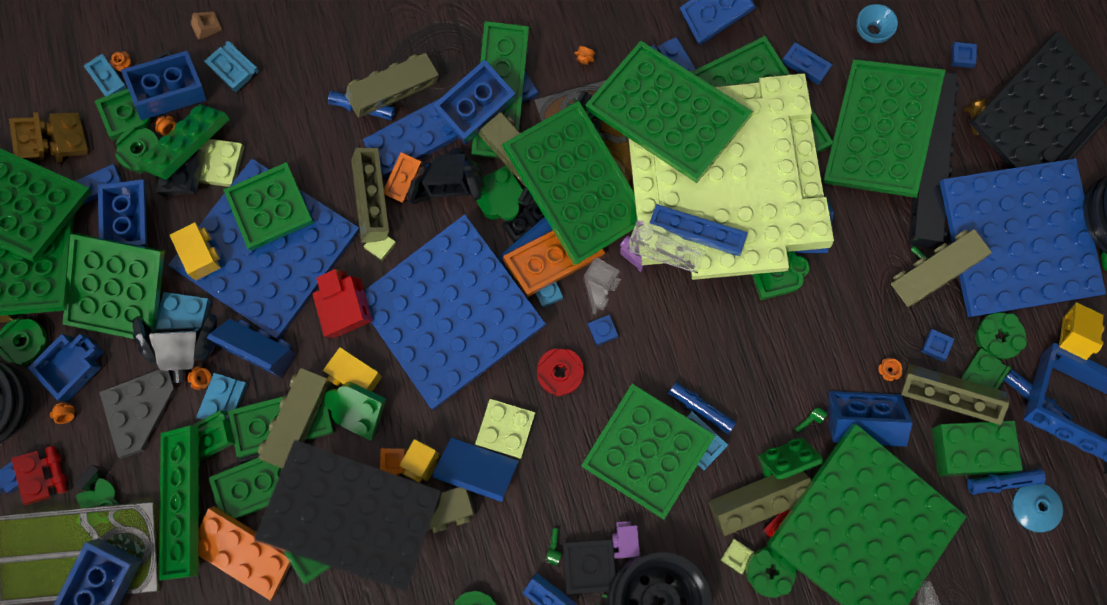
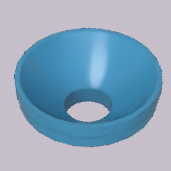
[856,4,898,43]

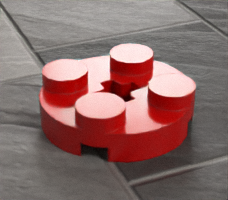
[537,348,584,397]

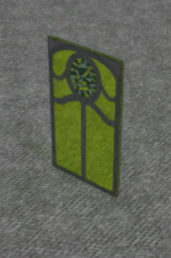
[0,501,160,605]

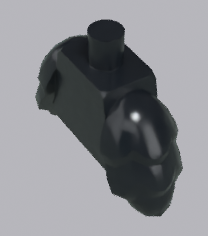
[407,148,485,204]
[132,313,218,382]

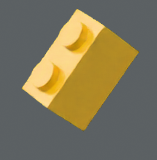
[170,223,221,281]
[1059,302,1105,360]
[323,347,382,392]
[399,439,442,483]

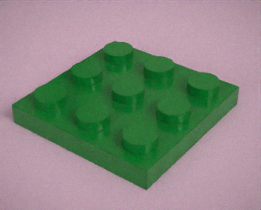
[223,162,314,251]

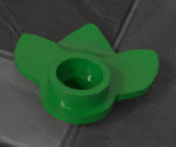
[76,478,121,527]

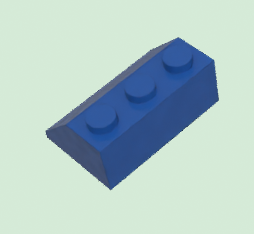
[98,179,147,247]
[207,319,296,378]
[829,391,913,447]

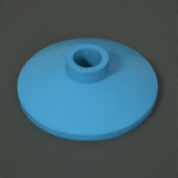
[1012,484,1063,532]

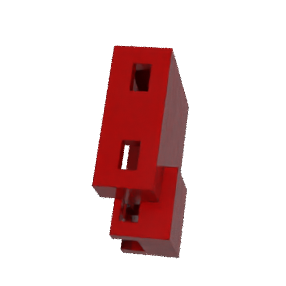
[313,269,373,338]

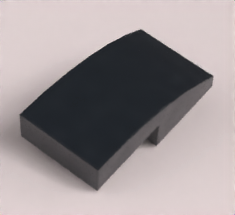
[502,202,545,243]

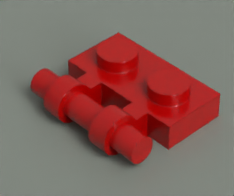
[11,446,68,506]

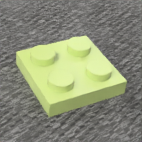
[199,139,244,187]
[475,399,535,459]

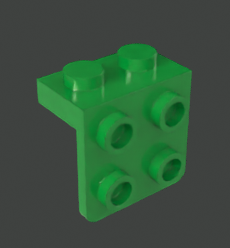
[758,437,823,480]

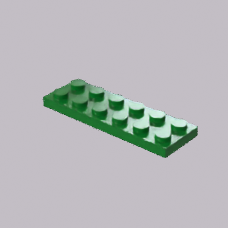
[471,21,529,158]
[159,426,200,580]

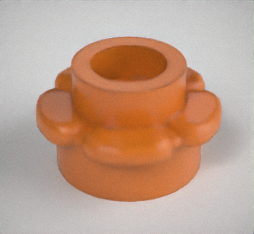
[574,46,595,65]
[109,52,132,72]
[155,116,176,136]
[878,358,902,381]
[188,367,212,390]
[50,403,75,424]

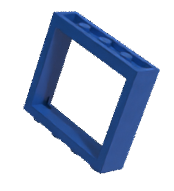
[1023,343,1107,462]

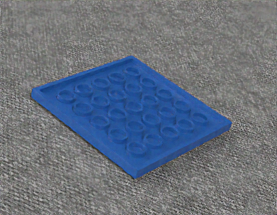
[168,159,360,340]
[939,159,1106,317]
[364,214,547,410]

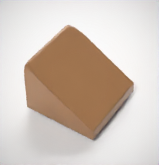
[191,11,222,39]

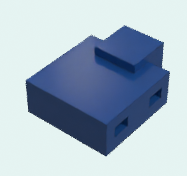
[28,334,104,402]

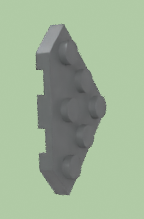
[99,370,177,459]

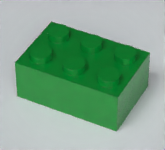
[931,421,1023,477]

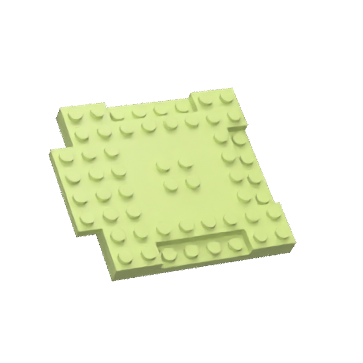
[628,74,834,280]

